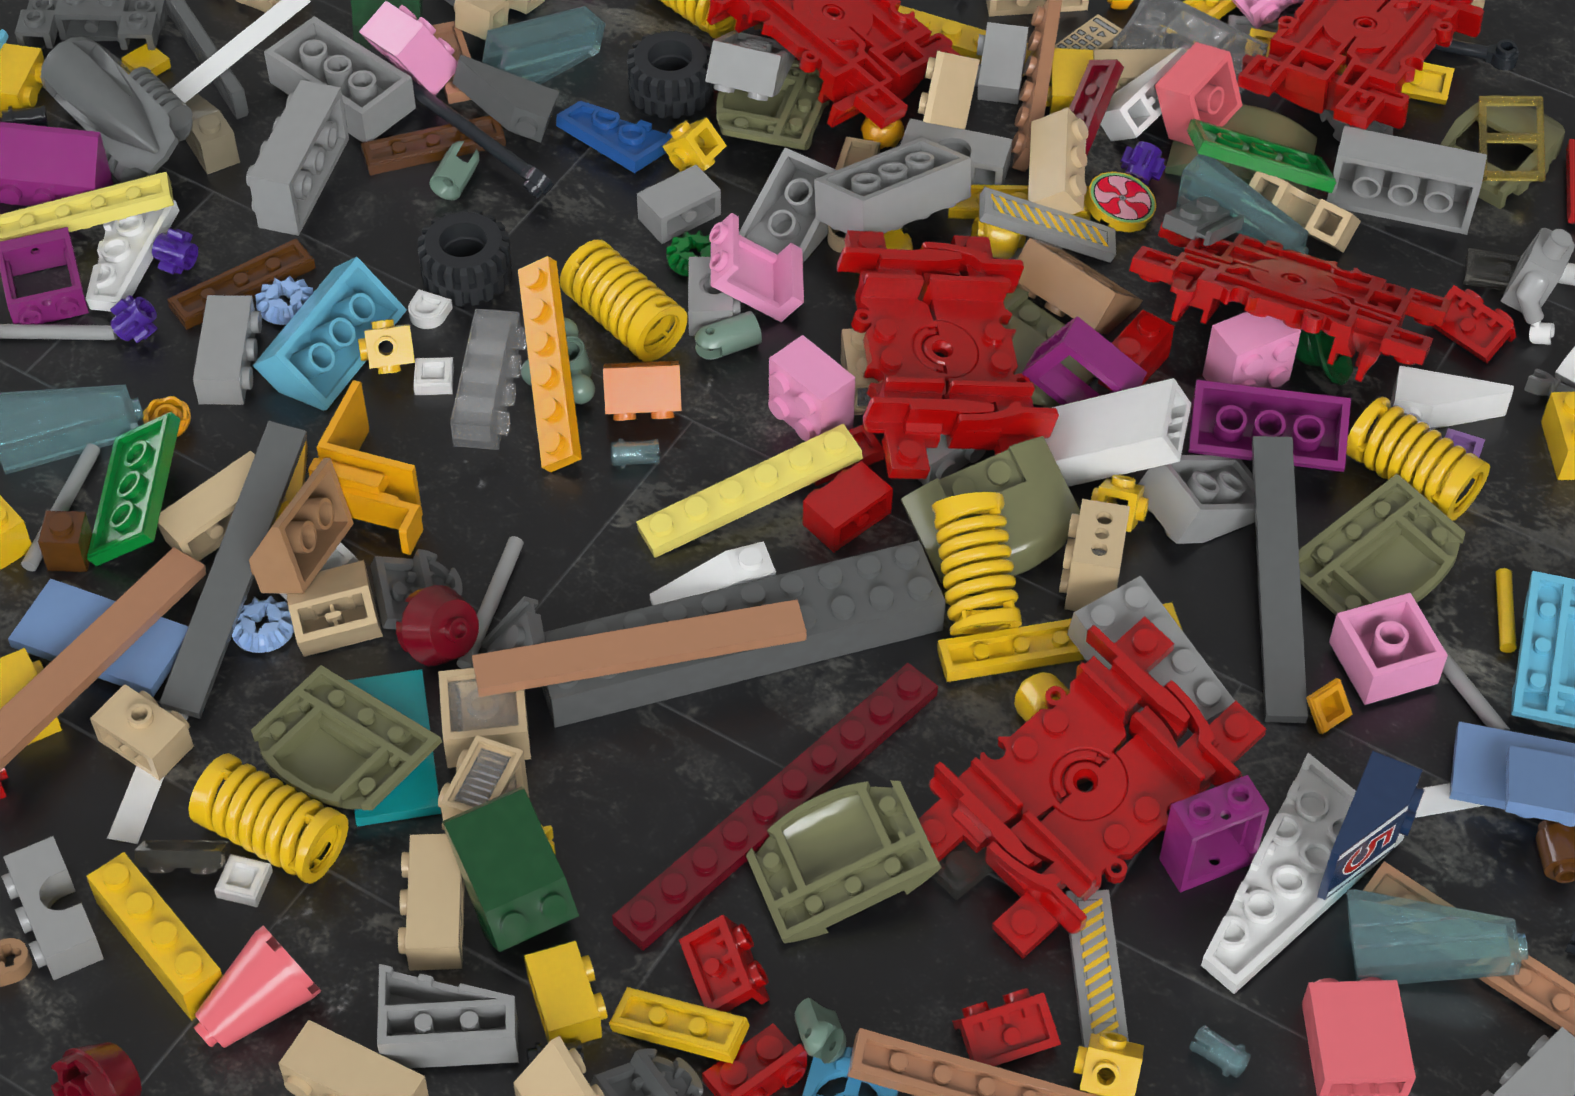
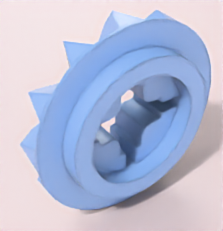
[255,276,313,325]
[232,596,294,653]

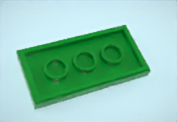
[1187,119,1336,193]
[87,412,181,566]

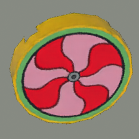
[1085,171,1156,233]

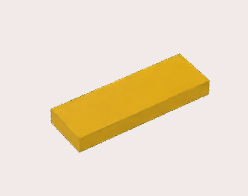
[609,987,750,1064]

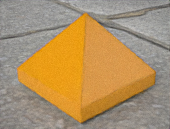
[1306,678,1353,734]

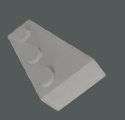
[377,964,519,1068]

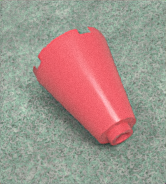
[193,925,321,1048]

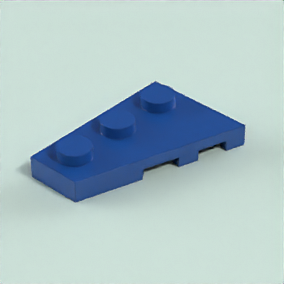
[556,101,672,173]

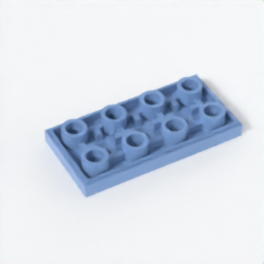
[8,578,189,697]
[1449,722,1575,809]
[1505,745,1575,827]

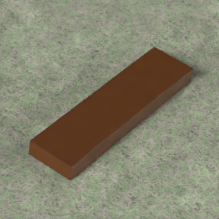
[361,115,506,175]
[167,238,316,330]

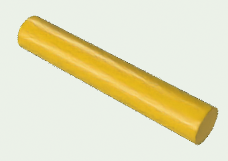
[1496,568,1516,653]

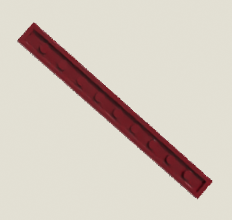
[612,663,938,951]

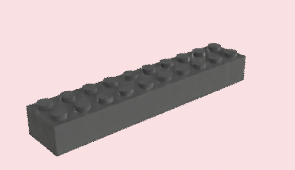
[542,540,946,728]

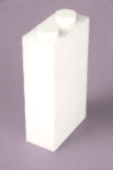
[1044,378,1191,487]

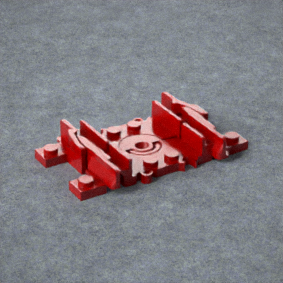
[706,0,961,129]
[1238,0,1484,130]
[1129,222,1452,382]
[837,230,1059,479]
[919,616,1267,959]

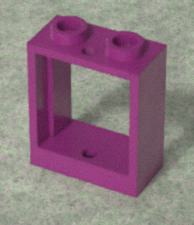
[0,227,89,325]
[1022,316,1147,405]
[1159,775,1269,893]

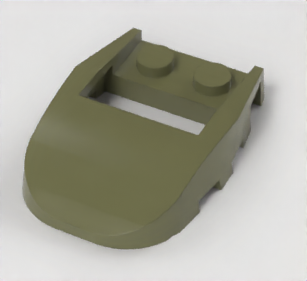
[1440,95,1565,209]

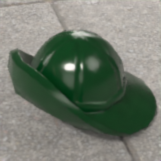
[1295,329,1353,385]

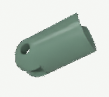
[430,141,480,201]
[695,311,762,360]
[795,998,846,1064]

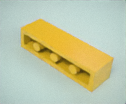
[87,852,223,1021]

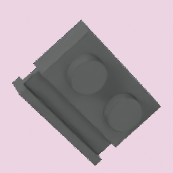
[1162,197,1245,246]
[481,596,546,653]

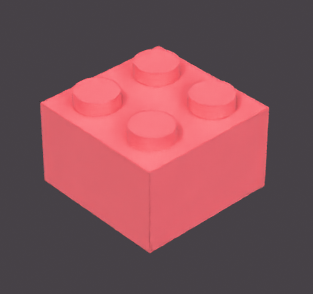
[1155,42,1243,147]

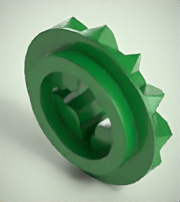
[666,230,711,277]

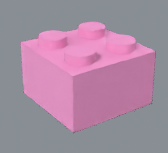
[359,1,458,96]
[1202,312,1301,388]
[768,335,855,441]
[1329,593,1448,705]

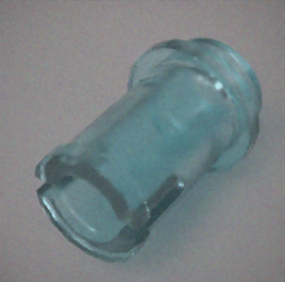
[611,438,660,469]
[1190,1025,1251,1078]

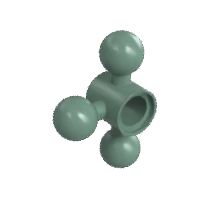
[521,318,595,404]

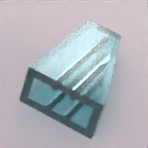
[482,6,606,85]
[1176,154,1309,255]
[0,384,144,475]
[1346,889,1528,984]

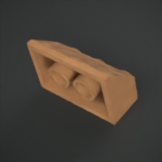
[1017,238,1143,335]
[249,458,354,594]

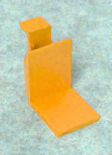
[308,380,423,555]

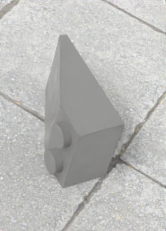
[705,30,795,101]
[739,148,837,263]
[1138,455,1255,544]

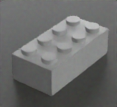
[264,16,416,142]
[246,80,349,236]
[1327,126,1487,235]
[814,137,971,233]
[1067,576,1235,747]

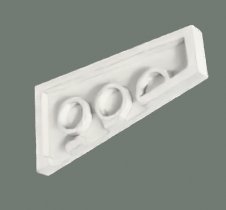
[86,200,179,312]

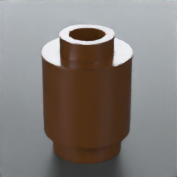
[1536,820,1575,883]

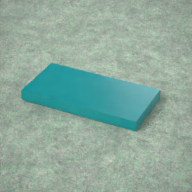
[347,669,441,827]

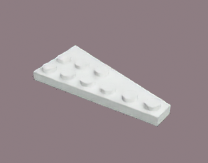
[1201,753,1404,994]

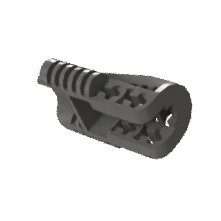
[40,37,193,183]

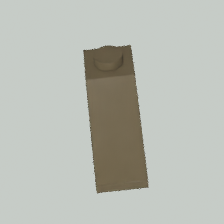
[185,94,240,175]

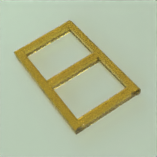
[1479,96,1546,182]

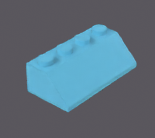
[252,257,407,411]

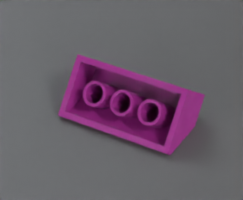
[0,122,114,206]
[1188,380,1351,472]

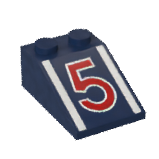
[1317,751,1425,900]

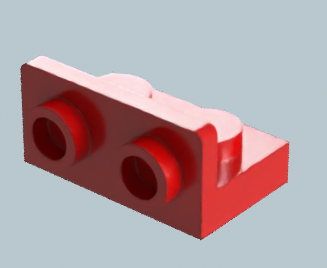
[1431,285,1516,363]
[679,915,770,1012]
[952,988,1061,1066]
[702,1023,807,1096]

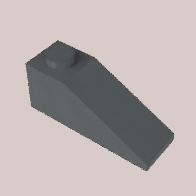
[453,55,559,143]

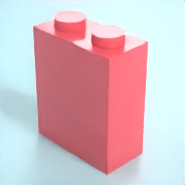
[1302,977,1416,1096]

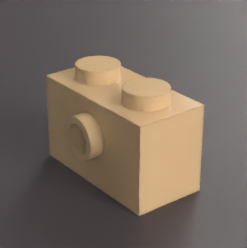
[90,684,194,781]

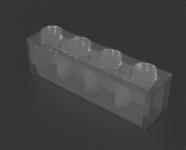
[450,309,527,450]

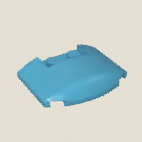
[1511,571,1575,728]

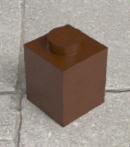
[38,510,92,572]

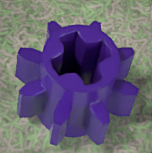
[1120,141,1166,185]
[152,228,198,275]
[110,295,157,343]

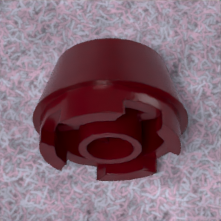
[396,585,479,666]
[51,1042,142,1096]

